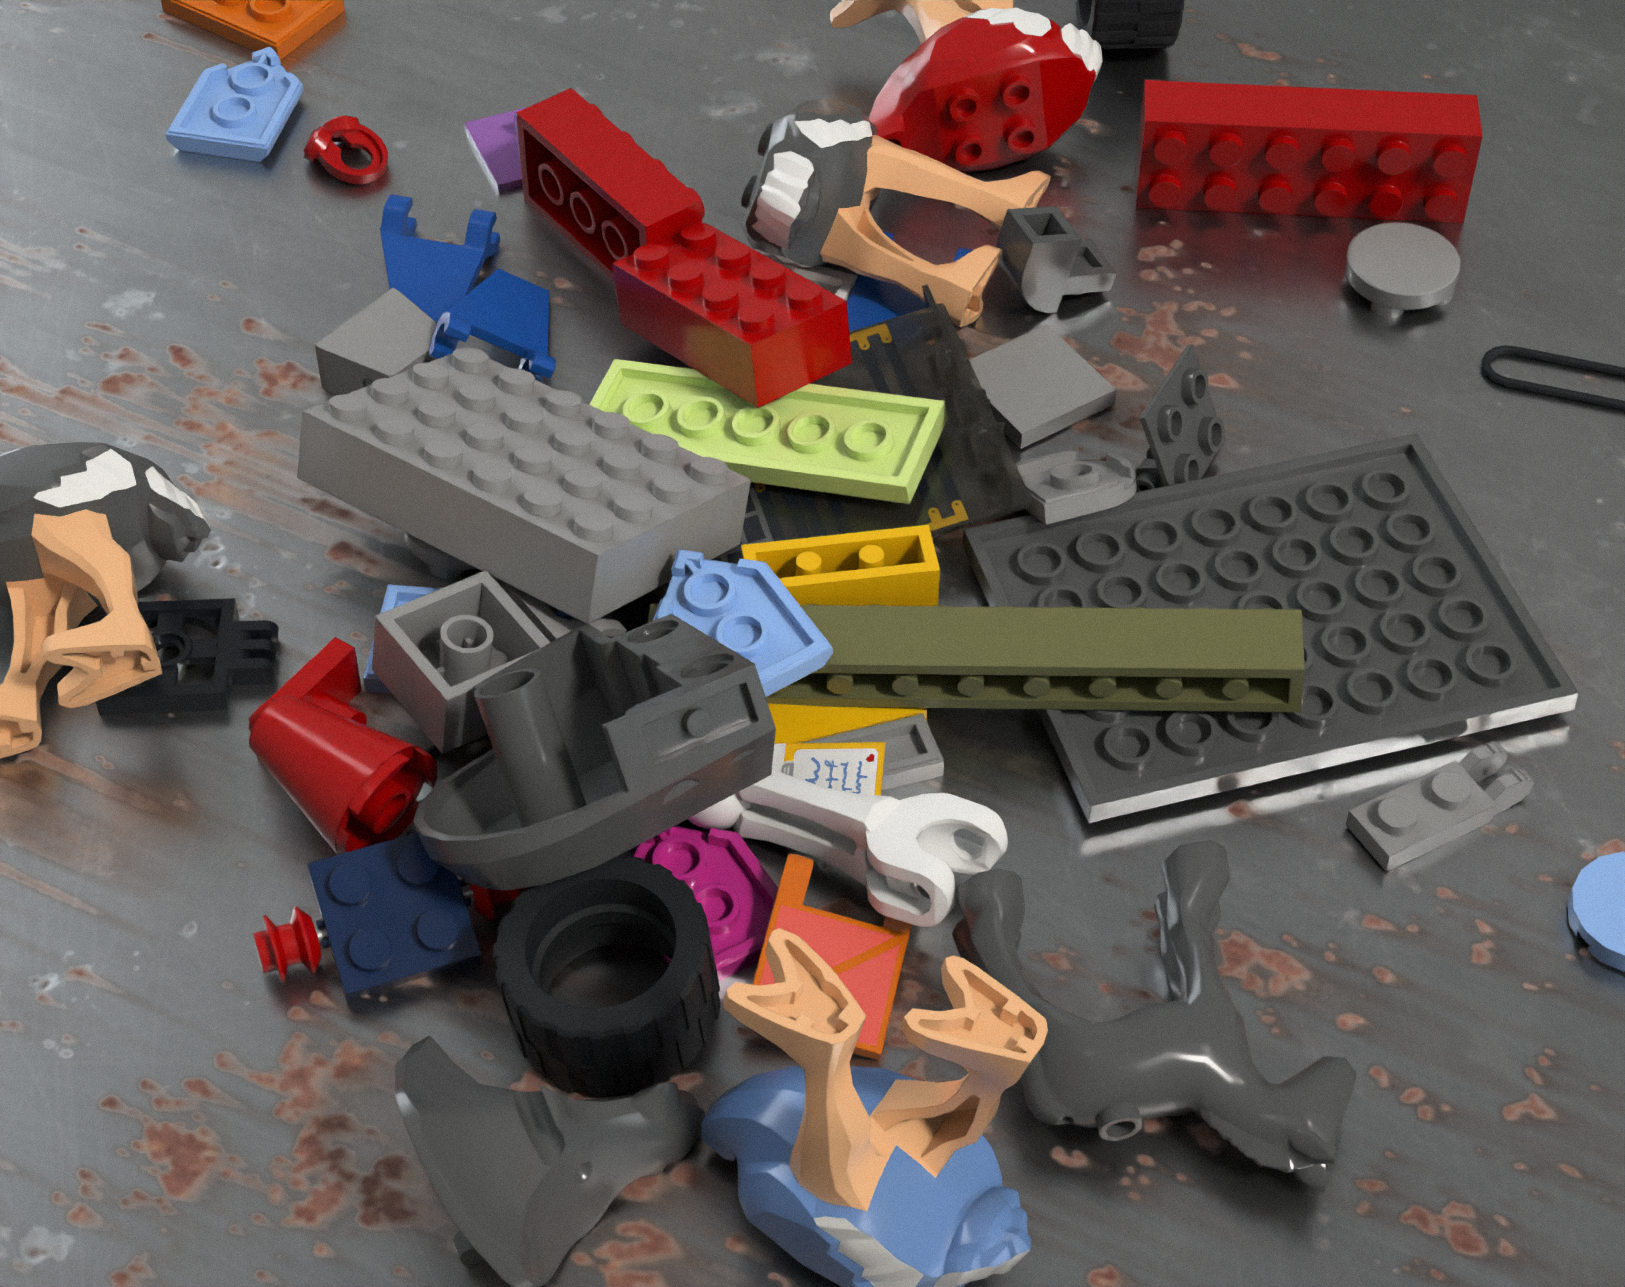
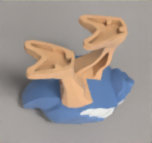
[701,928,1048,1287]

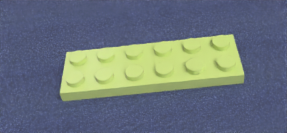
[589,359,948,504]

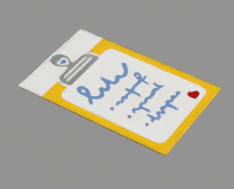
[772,742,886,796]

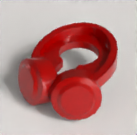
[303,115,388,185]

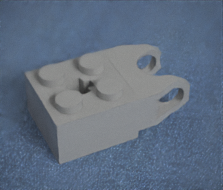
[372,570,626,754]

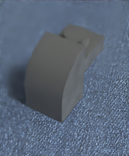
[996,206,1117,313]

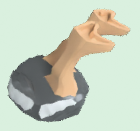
[741,98,1051,327]
[0,442,211,759]

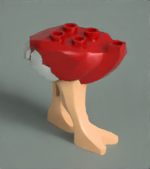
[829,0,1103,173]

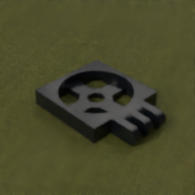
[96,598,279,715]

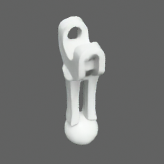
[687,768,1008,927]

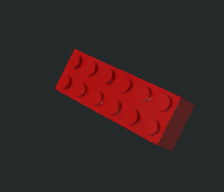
[1135,80,1483,224]

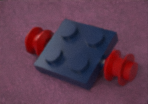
[253,832,529,1000]

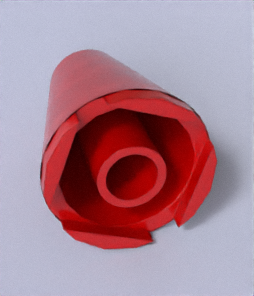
[249,695,437,855]

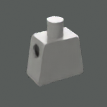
[315,288,437,395]

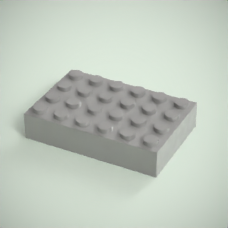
[297,347,751,624]

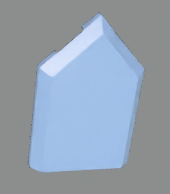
[166,47,304,162]
[653,549,833,697]

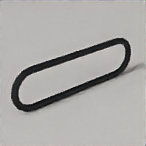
[1481,345,1625,410]

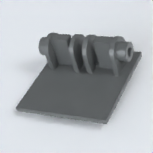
[1135,344,1225,492]

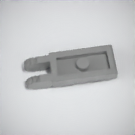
[1346,741,1535,871]

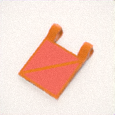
[752,854,920,1061]

